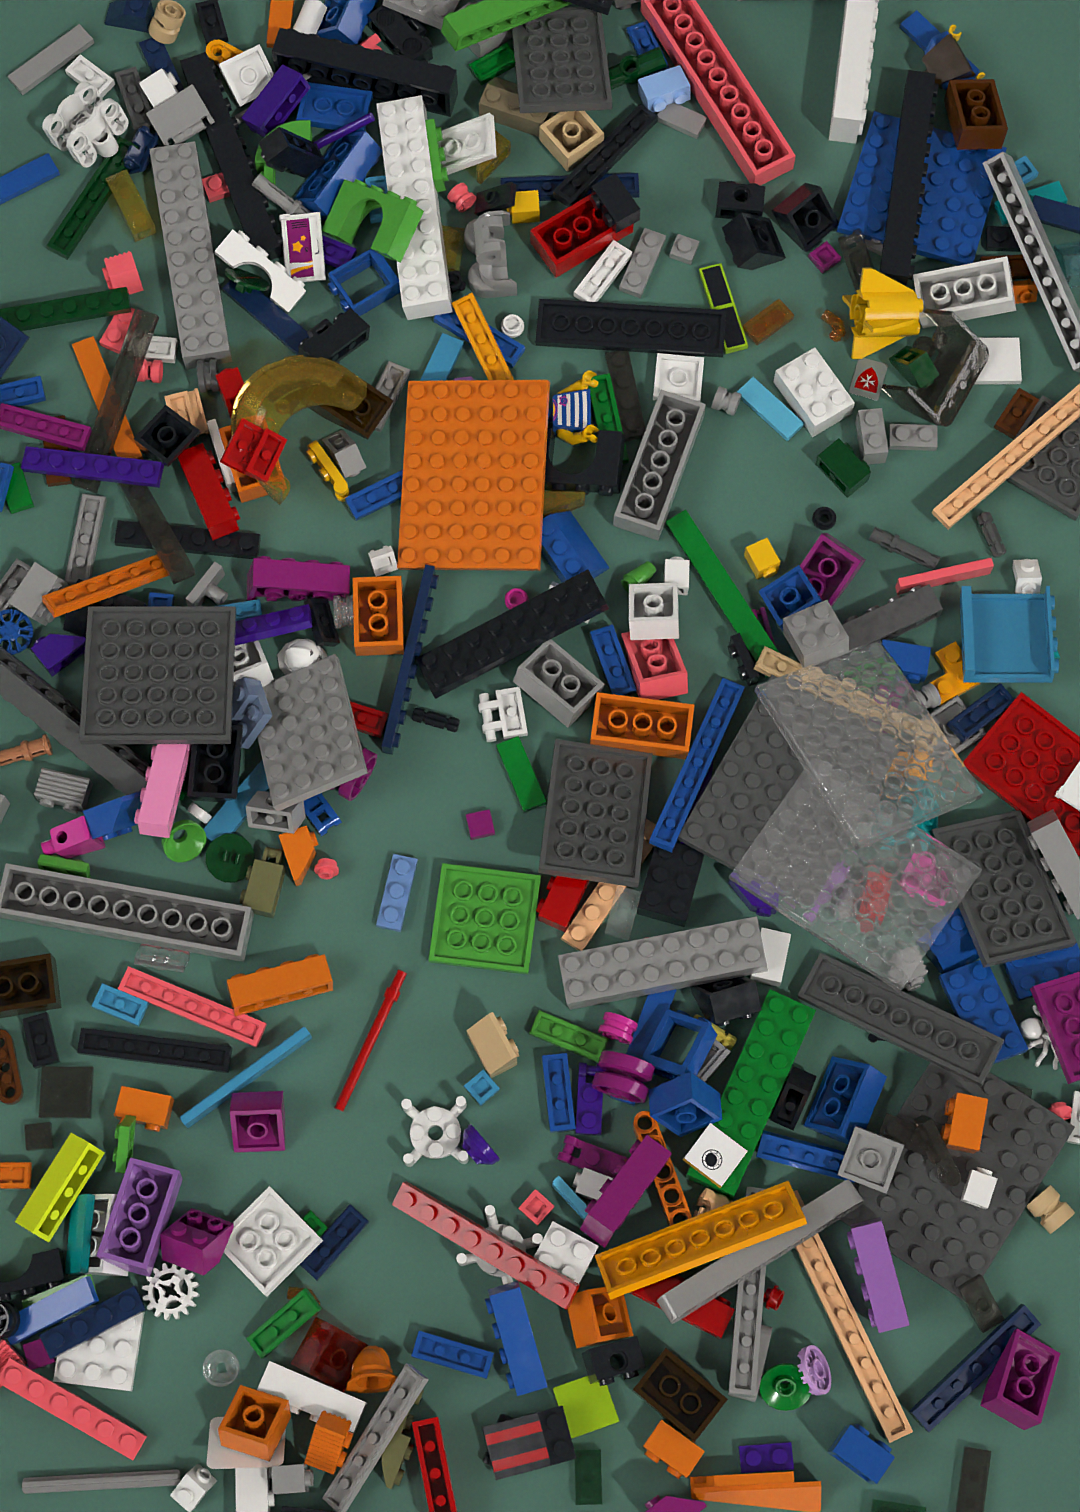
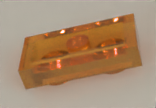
[743,298,794,346]

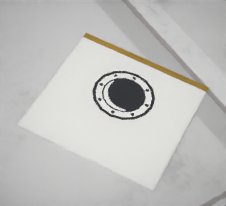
[683,1123,748,1188]

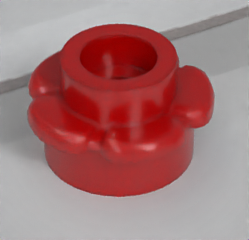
[763,1285,785,1311]

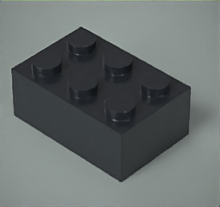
[637,843,705,927]

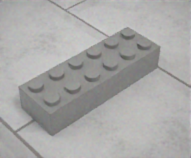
[613,390,706,541]

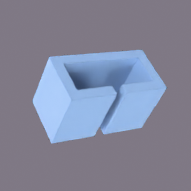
[638,65,690,113]

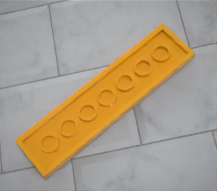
[594,1180,807,1300]

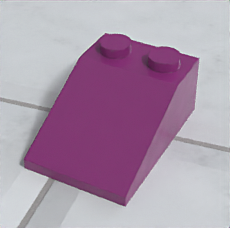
[800,533,866,607]
[980,1329,1061,1430]

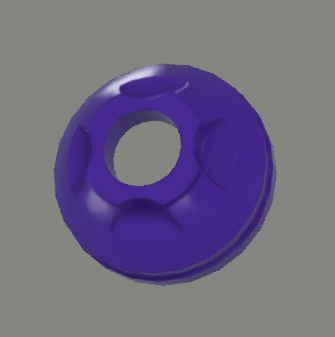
[461,1123,500,1165]

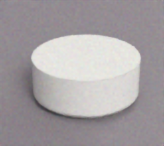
[187,802,212,824]

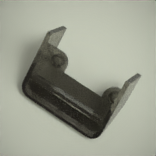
[881,309,989,427]

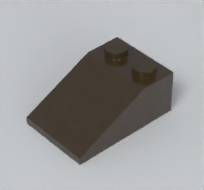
[306,361,394,440]

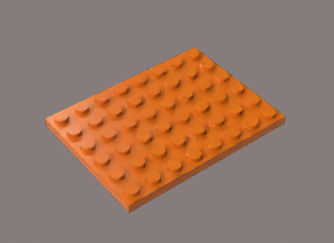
[397,380,550,571]

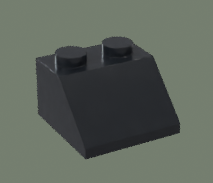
[771,183,839,252]
[722,213,786,270]
[690,976,762,1026]

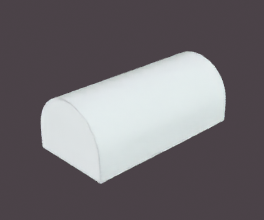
[293,0,327,34]

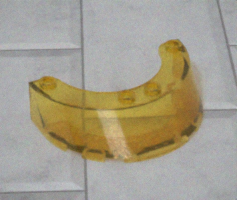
[231,355,367,505]

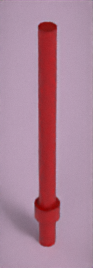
[334,970,407,1112]

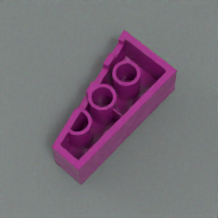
[246,556,350,601]
[580,1135,672,1248]

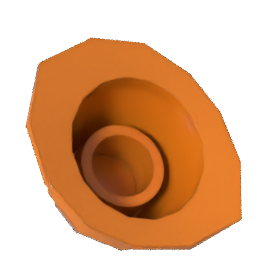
[346,1346,398,1393]

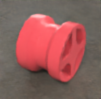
[447,183,476,213]

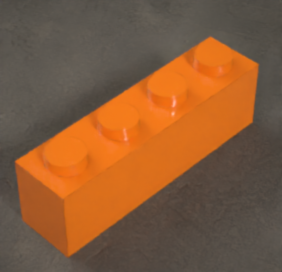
[227,954,333,1016]

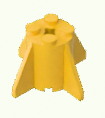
[842,267,923,359]

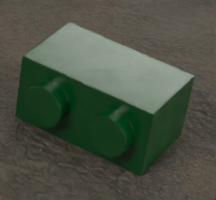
[815,438,871,498]

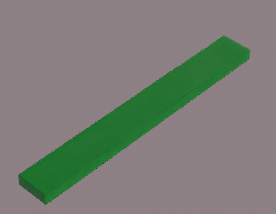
[666,510,779,679]

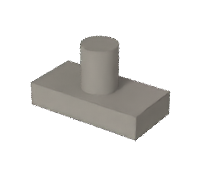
[185,562,228,606]

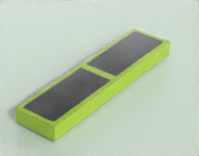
[699,263,748,354]

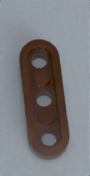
[0,1029,24,1105]

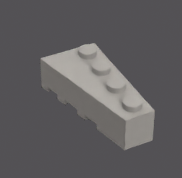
[1027,809,1080,920]

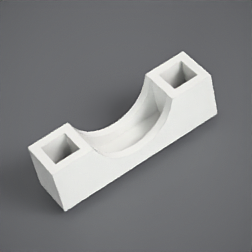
[215,229,306,314]

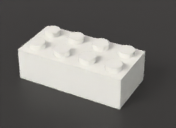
[913,256,1016,328]

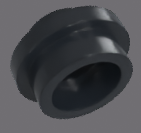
[812,507,836,530]

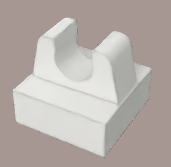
[368,546,398,577]

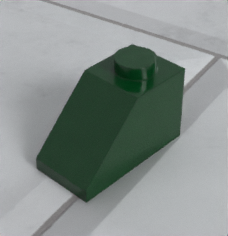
[889,346,940,388]

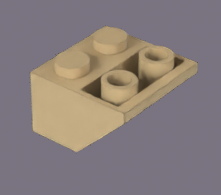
[466,1012,519,1079]

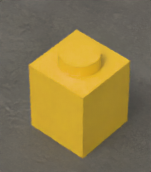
[507,190,540,224]
[744,538,780,580]

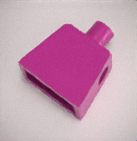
[41,816,106,859]

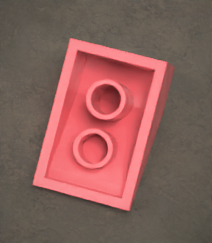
[621,632,688,700]

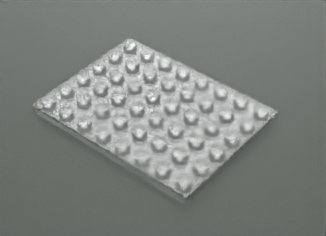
[755,640,983,850]
[729,758,982,993]

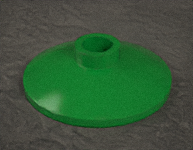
[759,1363,811,1411]

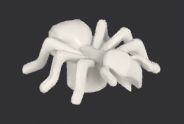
[1018,1005,1059,1070]

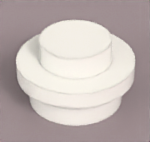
[501,314,524,338]

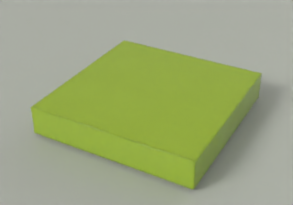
[553,1376,620,1439]

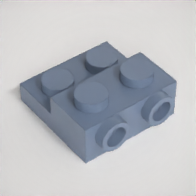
[232,677,273,749]

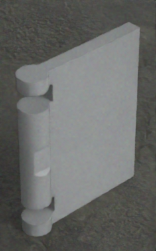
[146,84,215,146]

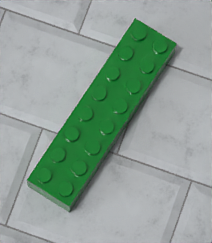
[685,989,816,1199]

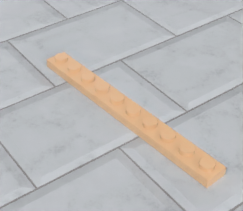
[932,384,1080,530]
[794,1190,913,1443]

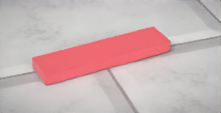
[895,558,994,595]

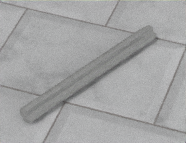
[22,1470,181,1494]

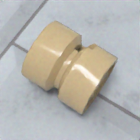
[148,0,186,44]
[1026,1185,1075,1234]

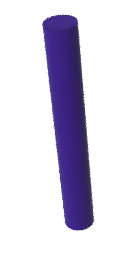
[314,112,375,149]

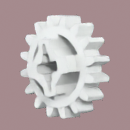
[142,1263,200,1320]

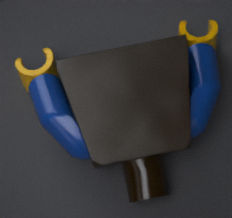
[922,24,985,90]

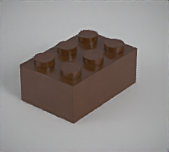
[944,79,1008,150]

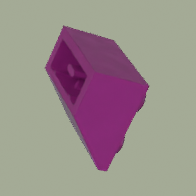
[160,1208,234,1276]

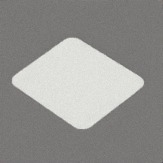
[207,1417,286,1469]

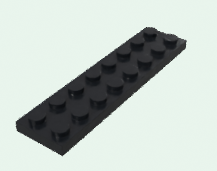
[535,299,727,357]
[416,569,609,699]

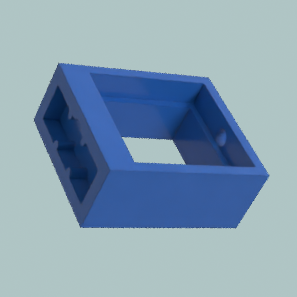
[327,249,400,316]
[641,1009,717,1080]

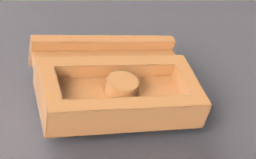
[164,388,210,437]

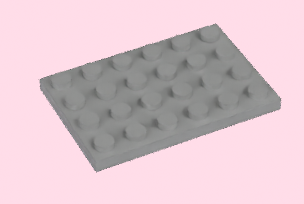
[258,654,368,812]

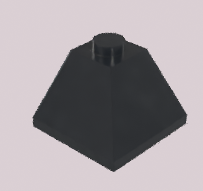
[134,405,201,467]

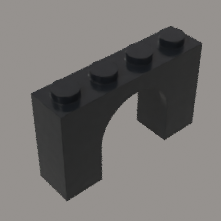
[544,428,625,496]

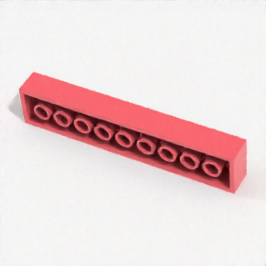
[640,0,796,186]

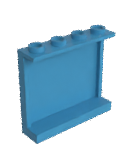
[960,586,1059,683]

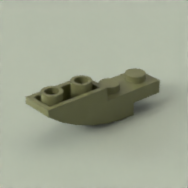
[382,1390,424,1489]

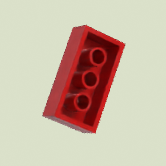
[530,194,634,278]

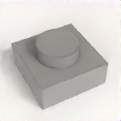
[669,234,700,265]

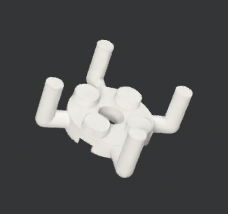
[401,1096,469,1167]
[456,1205,543,1285]

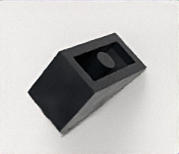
[770,1066,817,1131]

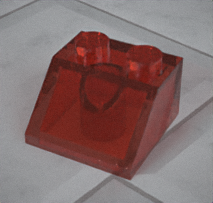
[291,1317,368,1393]

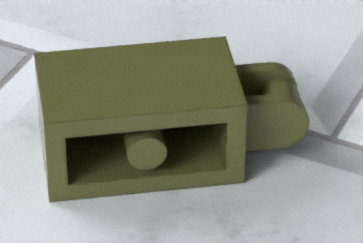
[240,846,286,919]

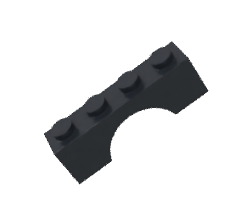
[0,1248,69,1302]

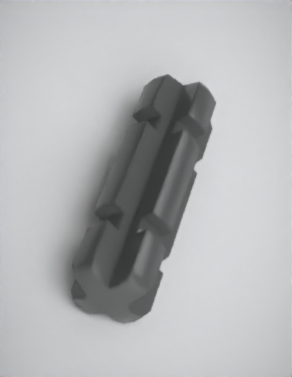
[977,512,1006,557]

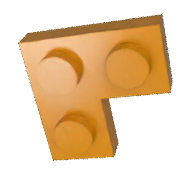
[930,641,980,707]

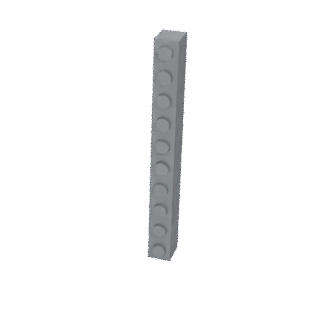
[982,151,1080,373]

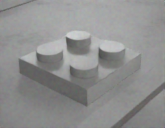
[837,1125,904,1194]

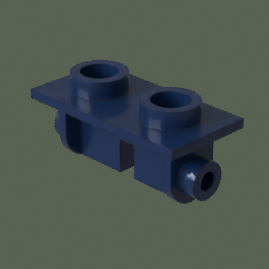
[123,126,159,174]

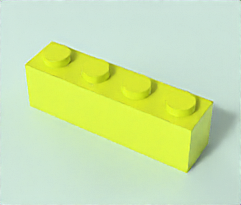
[15,1133,105,1242]

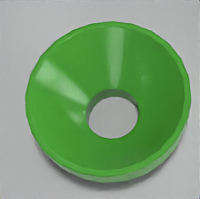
[161,820,207,863]

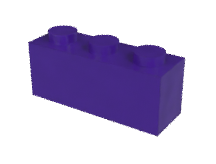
[241,64,311,137]

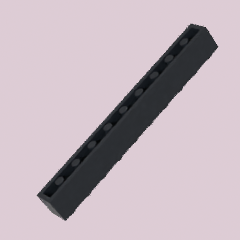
[180,52,283,260]
[879,70,939,286]

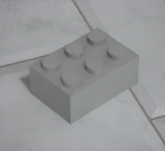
[513,639,605,728]

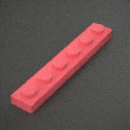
[118,966,267,1048]
[0,1357,147,1460]

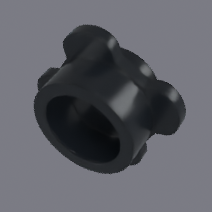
[448,270,466,296]

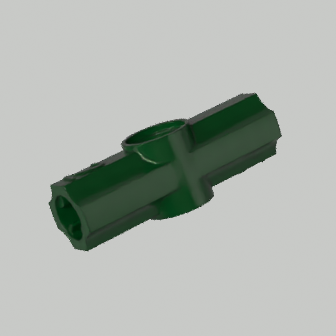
[608,47,667,90]

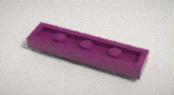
[0,403,92,451]

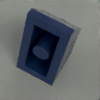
[104,0,154,33]

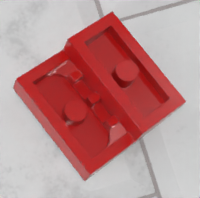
[220,418,288,483]

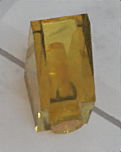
[476,130,511,184]

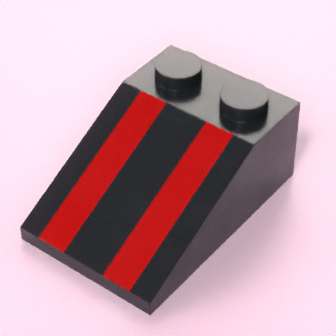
[482,1406,577,1480]

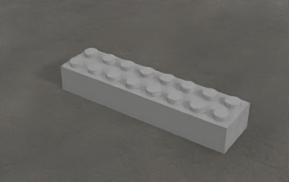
[558,916,768,1010]

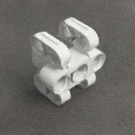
[42,81,129,168]

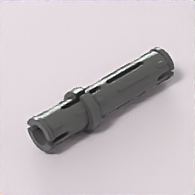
[869,526,941,570]

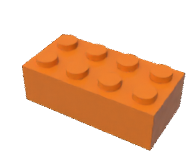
[590,692,694,759]

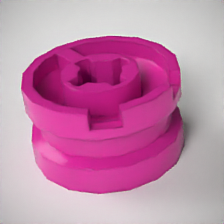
[598,1012,638,1044]

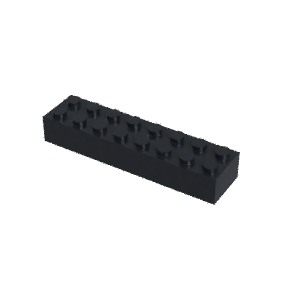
[272,28,458,117]

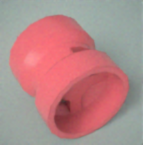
[135,358,163,384]

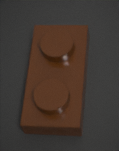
[994,388,1040,440]

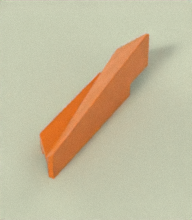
[690,1471,821,1512]

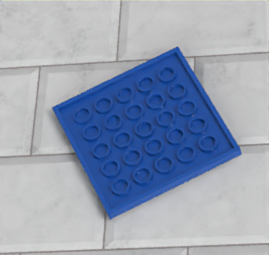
[837,111,1007,266]

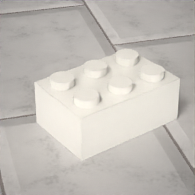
[773,348,855,437]

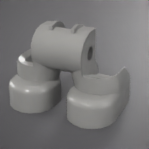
[464,210,517,298]

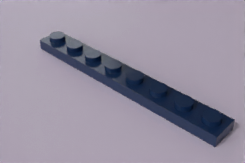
[382,564,439,755]

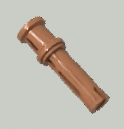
[0,734,53,767]

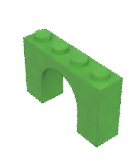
[322,179,424,263]

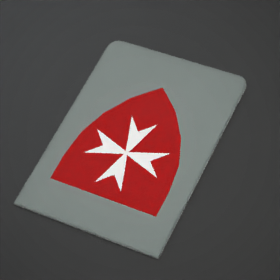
[849,358,888,401]

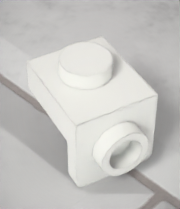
[1012,559,1042,594]
[170,1464,217,1512]

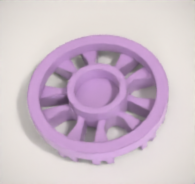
[797,1345,831,1396]

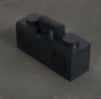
[368,5,433,62]
[259,127,326,178]
[298,308,370,377]

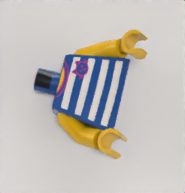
[548,370,599,445]

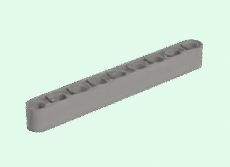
[657,1179,864,1324]

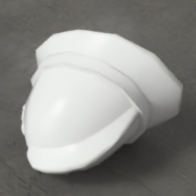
[277,639,328,675]

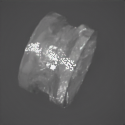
[333,595,354,629]
[203,1350,241,1387]

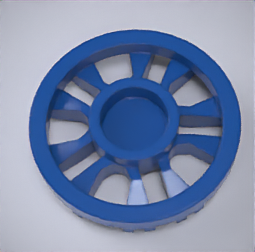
[0,609,33,655]

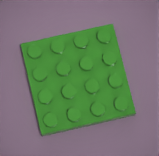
[429,863,541,975]

